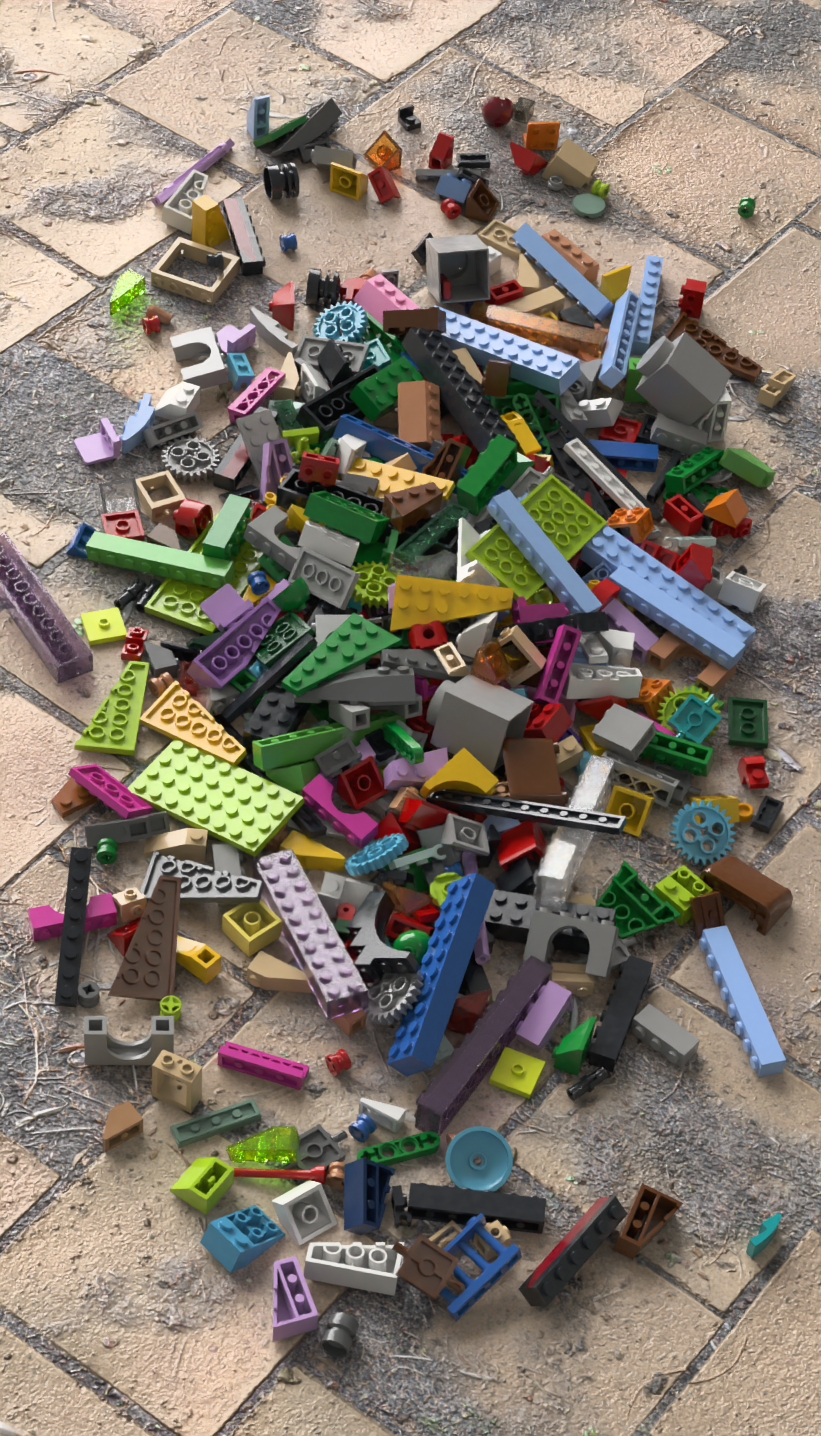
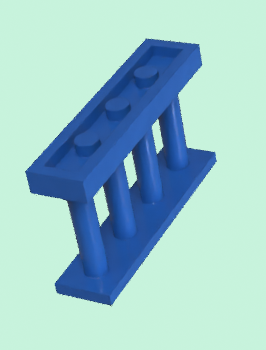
[439,1213,522,1322]

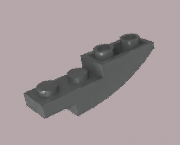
[84,811,170,847]

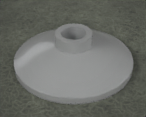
[703,467,732,486]

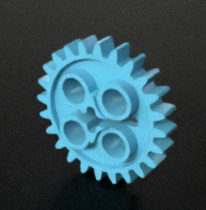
[313,301,368,343]
[669,800,736,866]
[345,833,409,876]

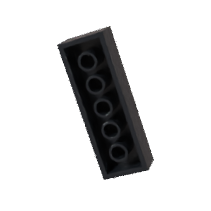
[295,364,380,444]
[484,890,616,955]

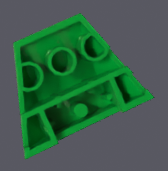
[595,860,681,939]

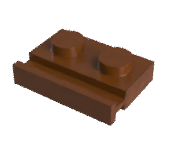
[689,891,725,939]

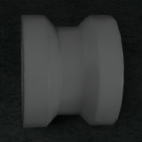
[78,981,100,1008]

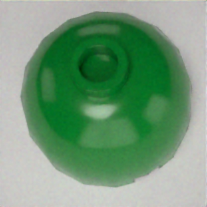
[272,577,310,613]
[392,930,431,970]

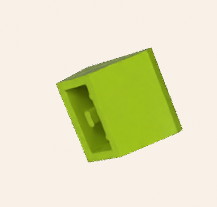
[653,865,713,926]
[170,1157,234,1215]

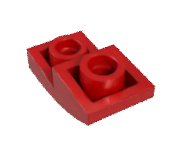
[711,518,752,539]
[121,627,149,662]

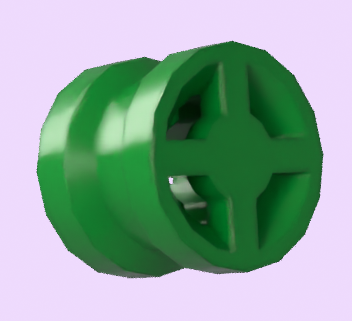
[738,197,756,218]
[96,838,118,864]

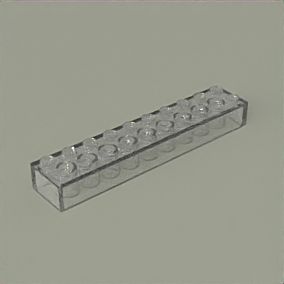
[533,755,615,913]

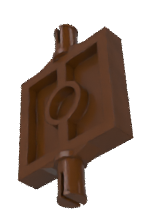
[392,1234,463,1300]

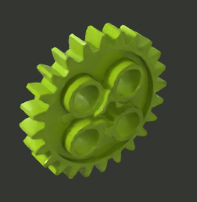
[351,561,401,608]
[657,686,721,745]

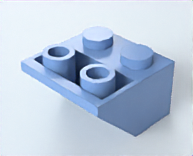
[435,173,474,205]

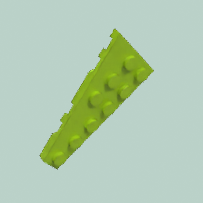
[74,661,150,756]

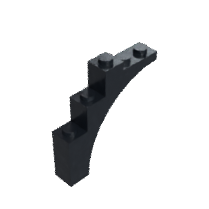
[492,612,609,651]
[346,891,420,979]

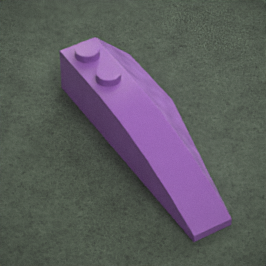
[187,597,281,689]

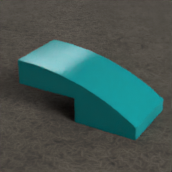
[746,1213,782,1258]

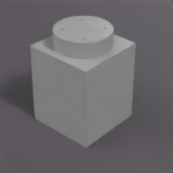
[426,234,490,304]
[635,332,732,426]
[426,673,534,773]

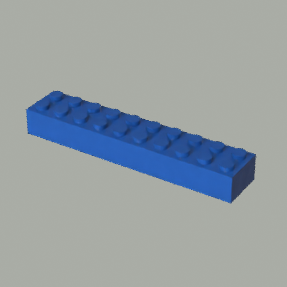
[387,872,496,1077]

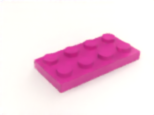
[68,764,153,819]

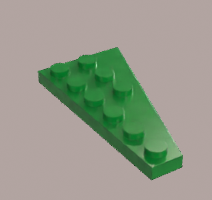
[281,613,401,696]

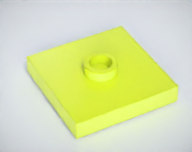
[81,607,127,646]
[489,1047,546,1099]

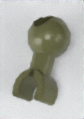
[217,379,233,404]

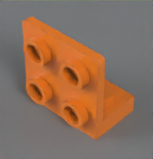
[522,121,560,150]
[606,507,655,544]
[626,677,675,721]

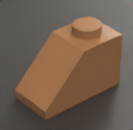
[103,1100,143,1153]

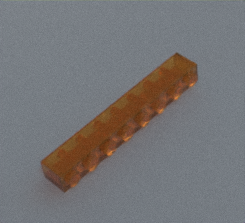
[468,301,607,359]

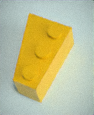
[192,194,230,248]

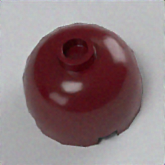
[481,96,513,127]

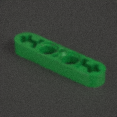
[512,393,550,455]
[382,721,424,765]
[357,1131,440,1166]

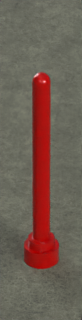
[234,1166,326,1184]

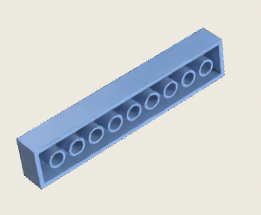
[434,306,580,396]
[579,525,756,649]

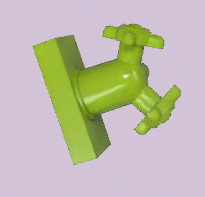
[281,427,320,464]

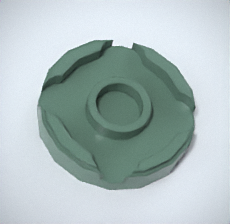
[572,193,605,218]
[320,437,338,457]

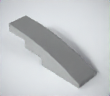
[250,307,297,358]

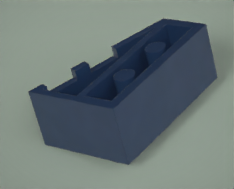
[344,1158,396,1235]

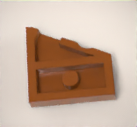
[52,777,98,818]

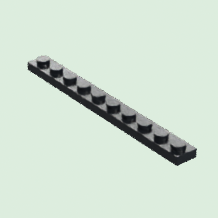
[534,390,664,523]
[213,714,328,839]
[426,789,627,835]

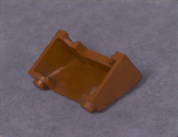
[502,737,569,823]
[700,855,793,936]

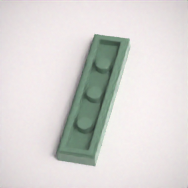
[170,1098,262,1148]

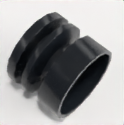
[263,162,300,201]
[306,268,341,307]

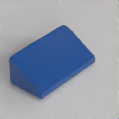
[66,522,98,558]

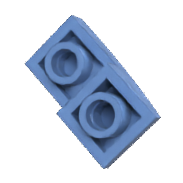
[581,561,613,584]

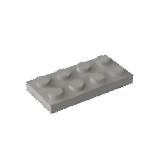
[293,335,370,375]
[236,409,282,486]
[288,546,361,610]

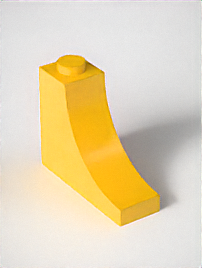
[419,747,499,798]

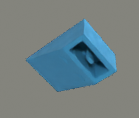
[200,1205,285,1273]

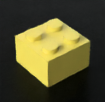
[222,900,282,957]

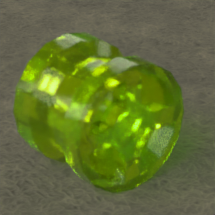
[531,588,553,605]

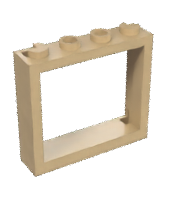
[151,237,240,306]

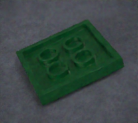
[253,610,315,669]

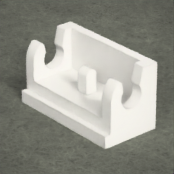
[459,560,500,587]

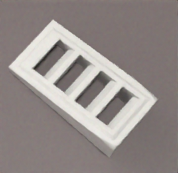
[358,1098,406,1133]

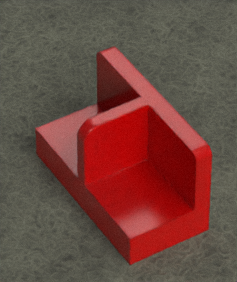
[367,166,401,204]

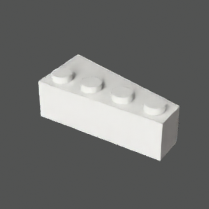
[161,169,208,235]
[562,663,643,699]
[304,1242,405,1296]

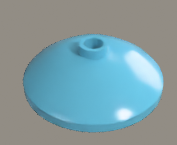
[445,1126,513,1191]

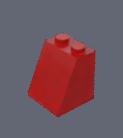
[498,821,554,871]

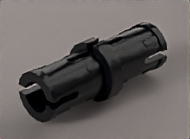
[114,578,147,610]
[135,579,162,613]
[566,1066,608,1101]

